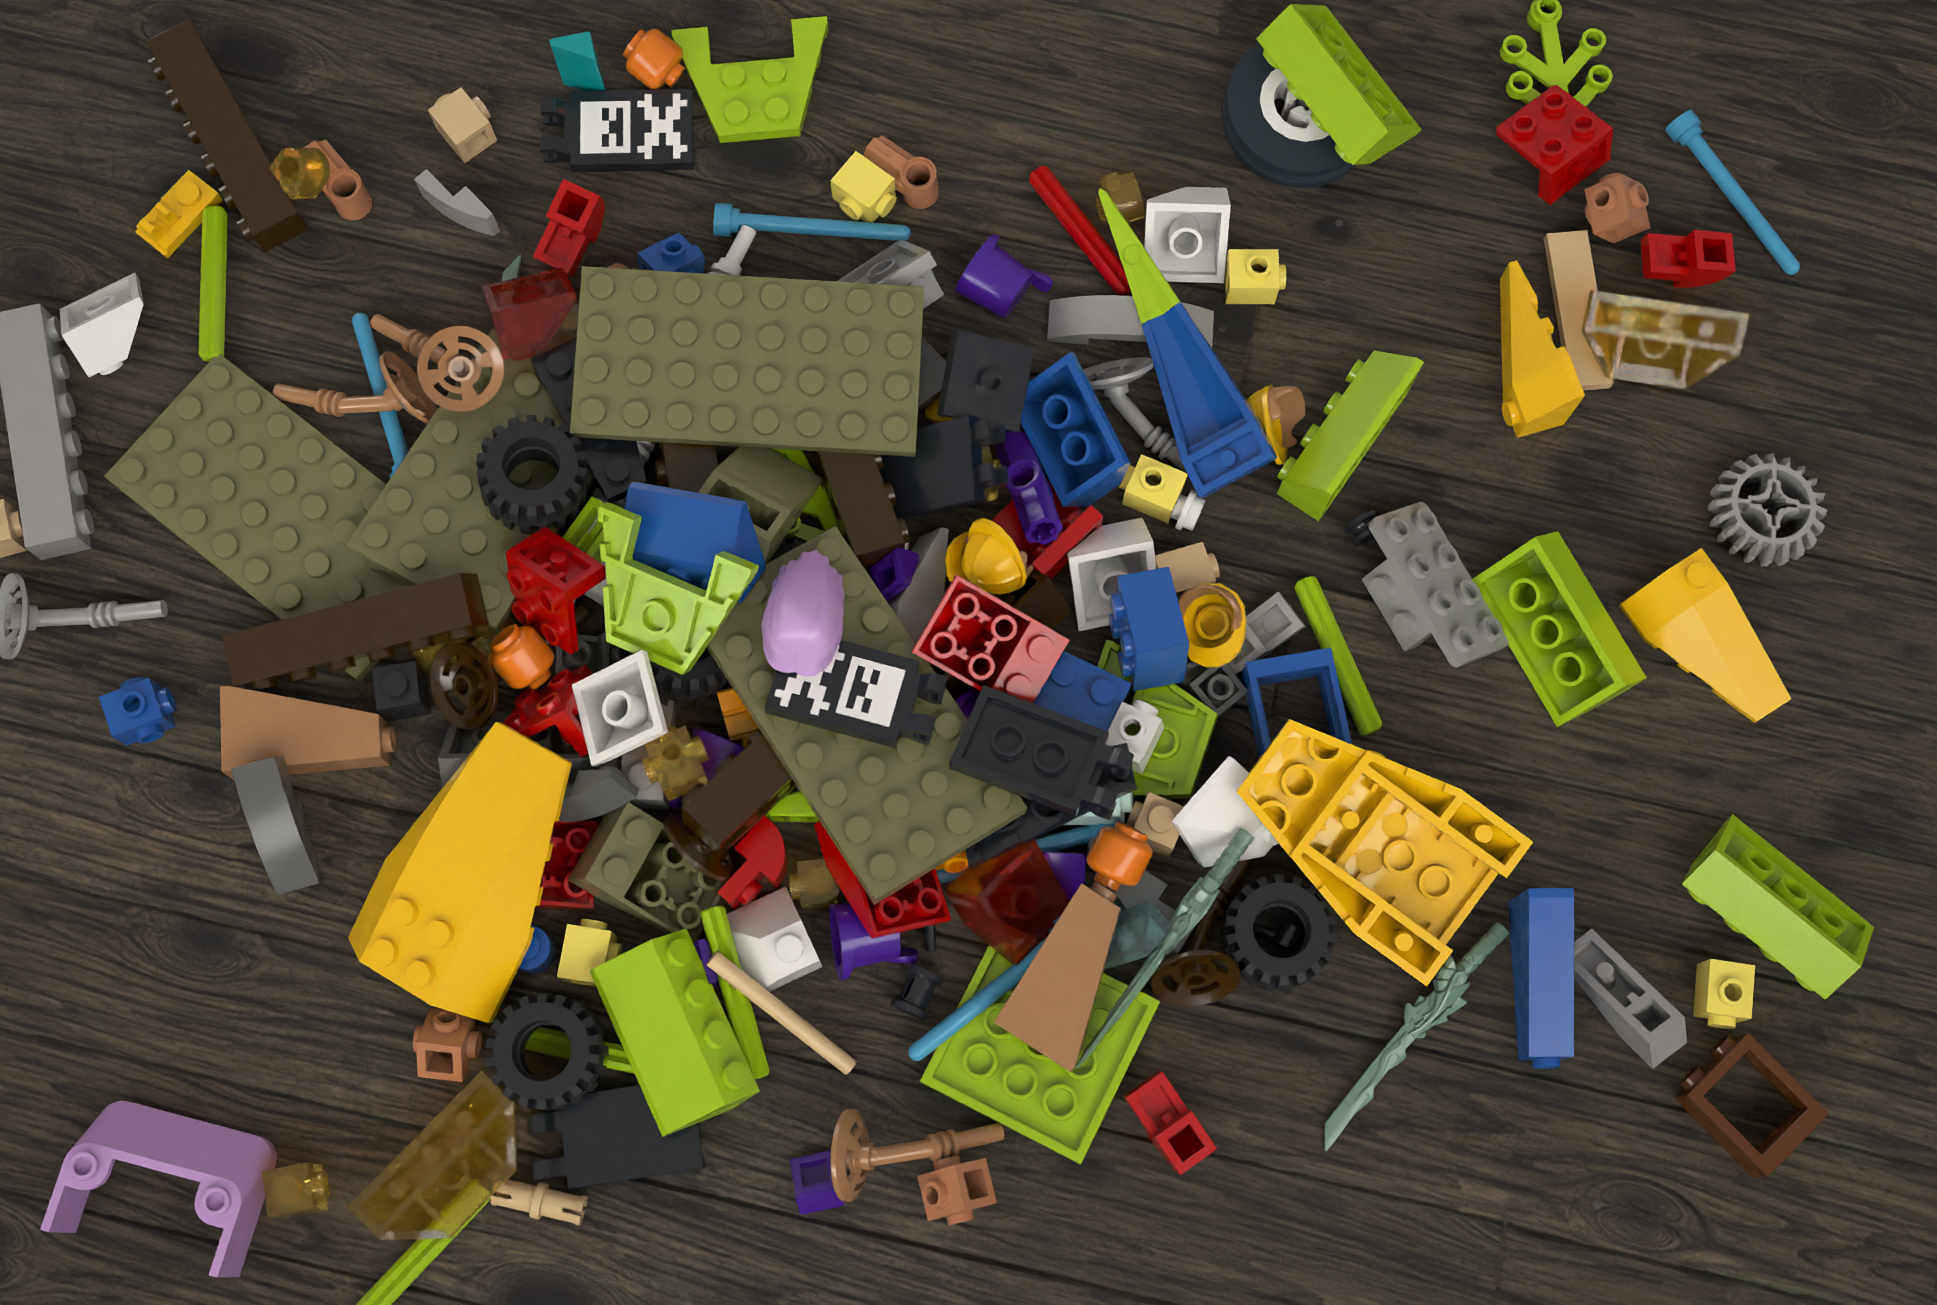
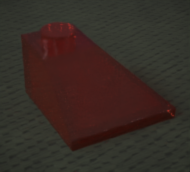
[481,267,577,361]
[944,839,1070,965]

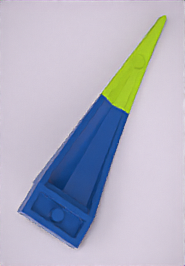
[1098,188,1278,498]

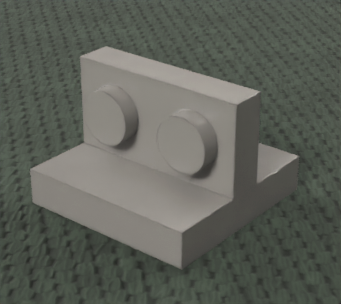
[837,239,944,309]

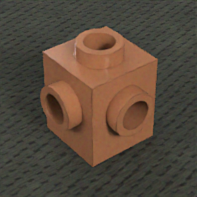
[1584,173,1650,243]
[413,1007,482,1082]
[917,1155,997,1226]

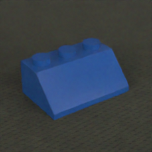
[1021,352,1131,507]
[625,481,767,603]

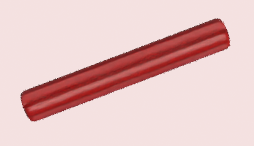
[1029,165,1132,296]

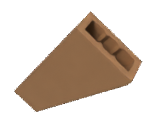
[220,686,396,780]
[994,881,1121,1072]

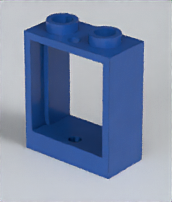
[1241,648,1352,759]

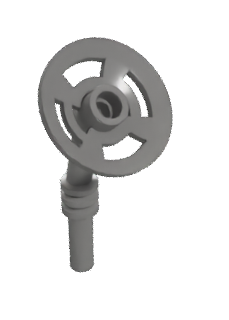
[1083,357,1187,473]
[0,573,168,659]

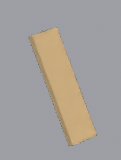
[1544,230,1613,391]

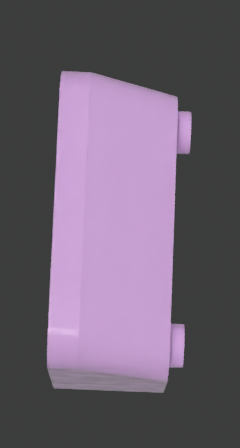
[40,1101,277,1278]

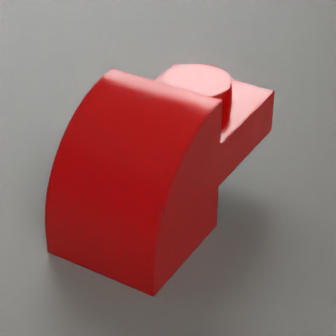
[533,179,605,277]
[1640,230,1736,288]
[717,816,788,910]
[1123,1070,1217,1176]

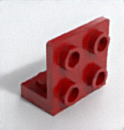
[1496,85,1613,205]
[991,479,1103,580]
[506,527,606,655]
[503,665,593,757]

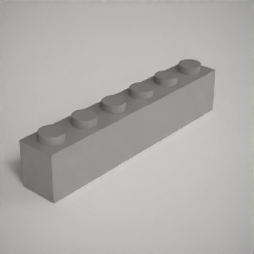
[0,303,94,560]

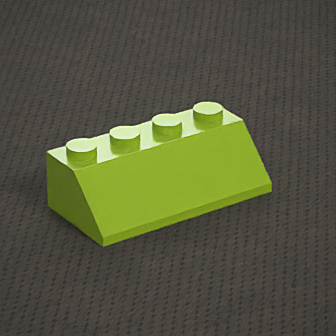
[1256,4,1422,165]
[1277,351,1424,521]
[1472,532,1647,727]
[1682,814,1874,1000]
[590,929,760,1137]

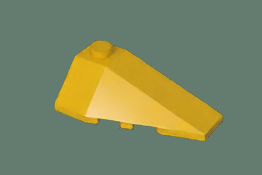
[1500,260,1585,438]
[1619,548,1791,723]

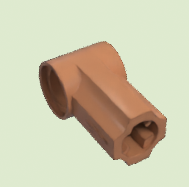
[863,135,939,209]
[298,140,372,221]

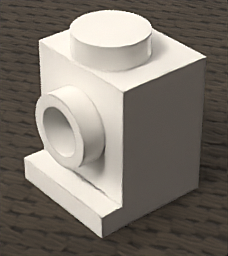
[1107,700,1164,774]

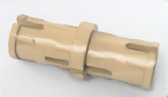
[491,1176,588,1226]

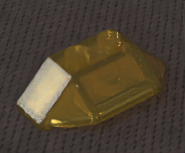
[1581,290,1749,389]
[348,1071,517,1240]

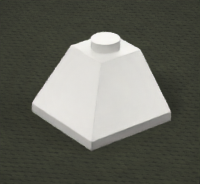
[1144,187,1231,283]
[59,273,144,377]
[1067,518,1156,631]
[572,650,668,767]
[1171,756,1278,868]
[727,887,823,1001]

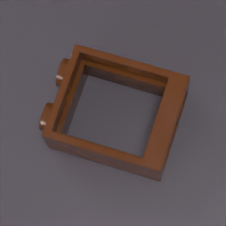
[1674,1033,1829,1178]

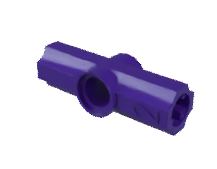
[995,432,1063,545]

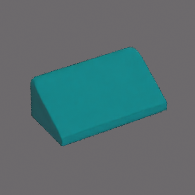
[549,31,606,91]

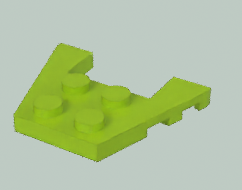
[672,16,828,143]
[598,502,759,675]
[1097,640,1218,799]

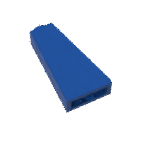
[1508,888,1574,1069]

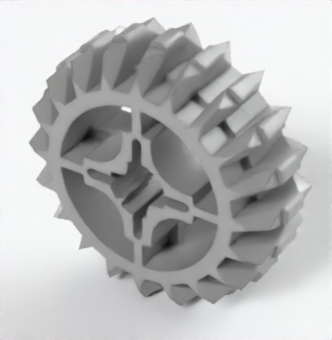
[1707,453,1828,567]

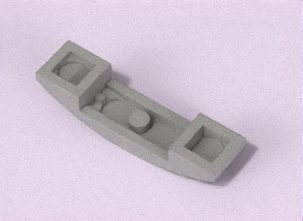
[1047,295,1214,348]

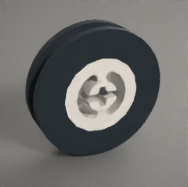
[1222,43,1356,188]

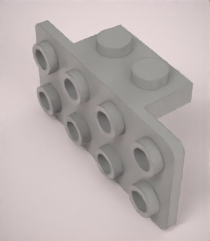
[1362,502,1508,668]

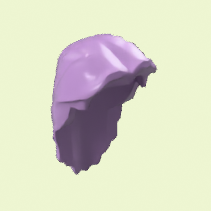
[761,549,845,676]

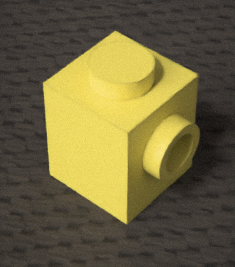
[830,151,897,223]
[1225,249,1286,304]
[1119,454,1188,523]
[557,919,622,987]
[1693,959,1755,1029]

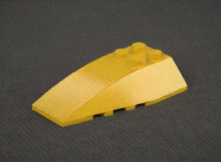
[1236,719,1533,986]
[348,722,572,1023]

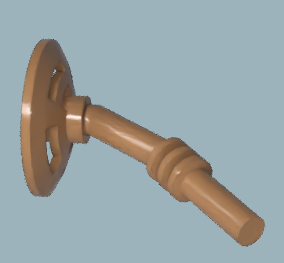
[370,314,504,412]
[273,351,437,424]
[831,1109,1004,1202]

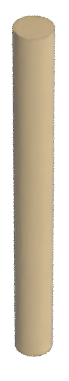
[706,951,857,1075]

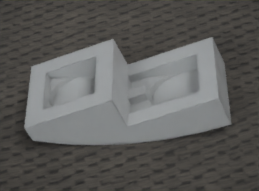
[414,169,500,236]
[1227,592,1306,676]

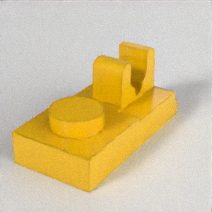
[135,170,223,259]

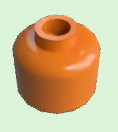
[623,28,685,90]
[489,624,555,689]
[1086,821,1153,891]

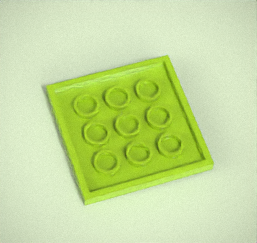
[920,922,1160,1165]

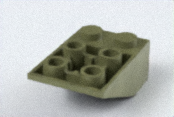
[698,447,823,564]
[568,802,728,943]

